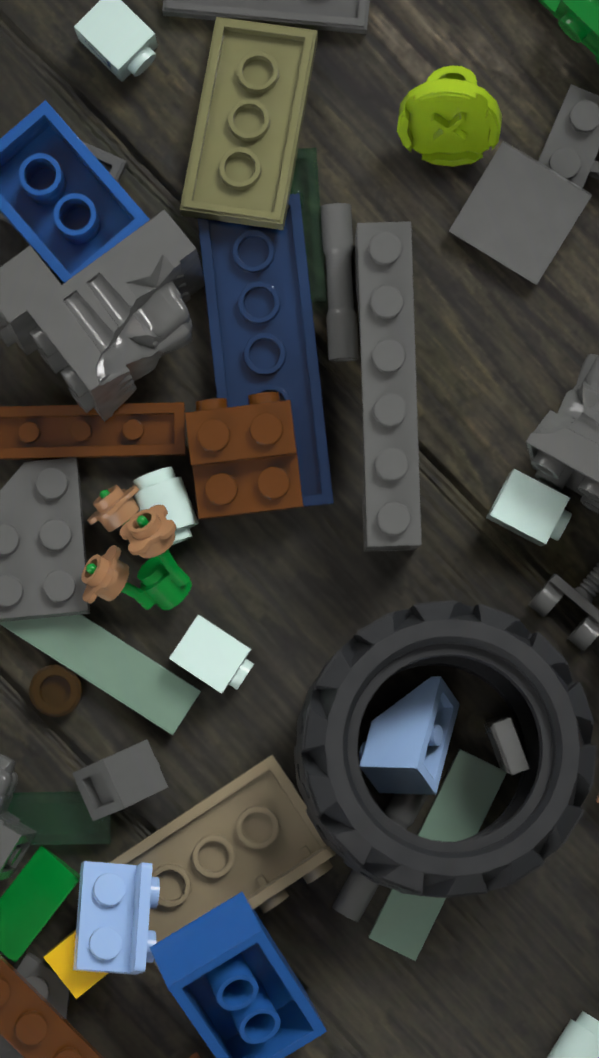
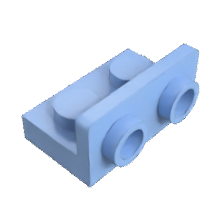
[73,861,160,975]

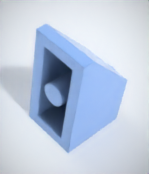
[359,676,460,795]

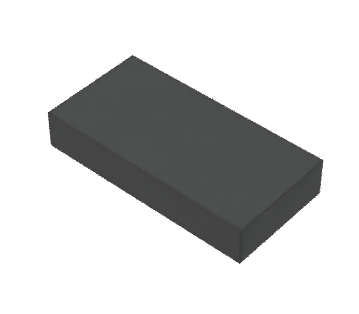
[483,715,530,775]

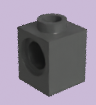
[72,740,168,821]

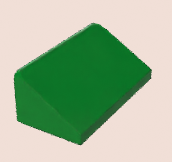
[0,845,80,963]

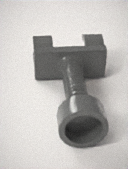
[528,563,599,651]

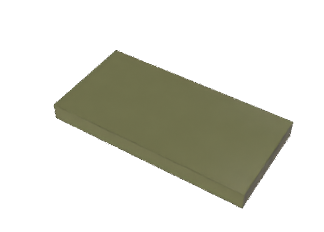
[180,17,318,230]

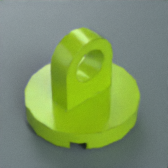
[397,65,502,167]

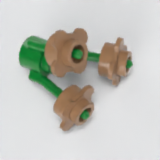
[82,485,192,611]

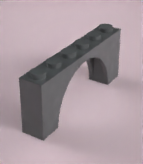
[354,221,422,552]

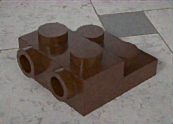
[185,392,304,520]

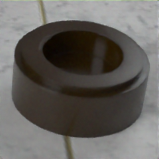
[29,665,83,717]

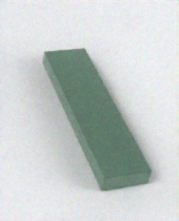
[0,615,201,735]
[368,748,507,961]

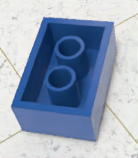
[0,100,150,283]
[149,892,327,1058]

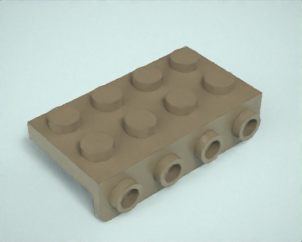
[108,754,336,971]

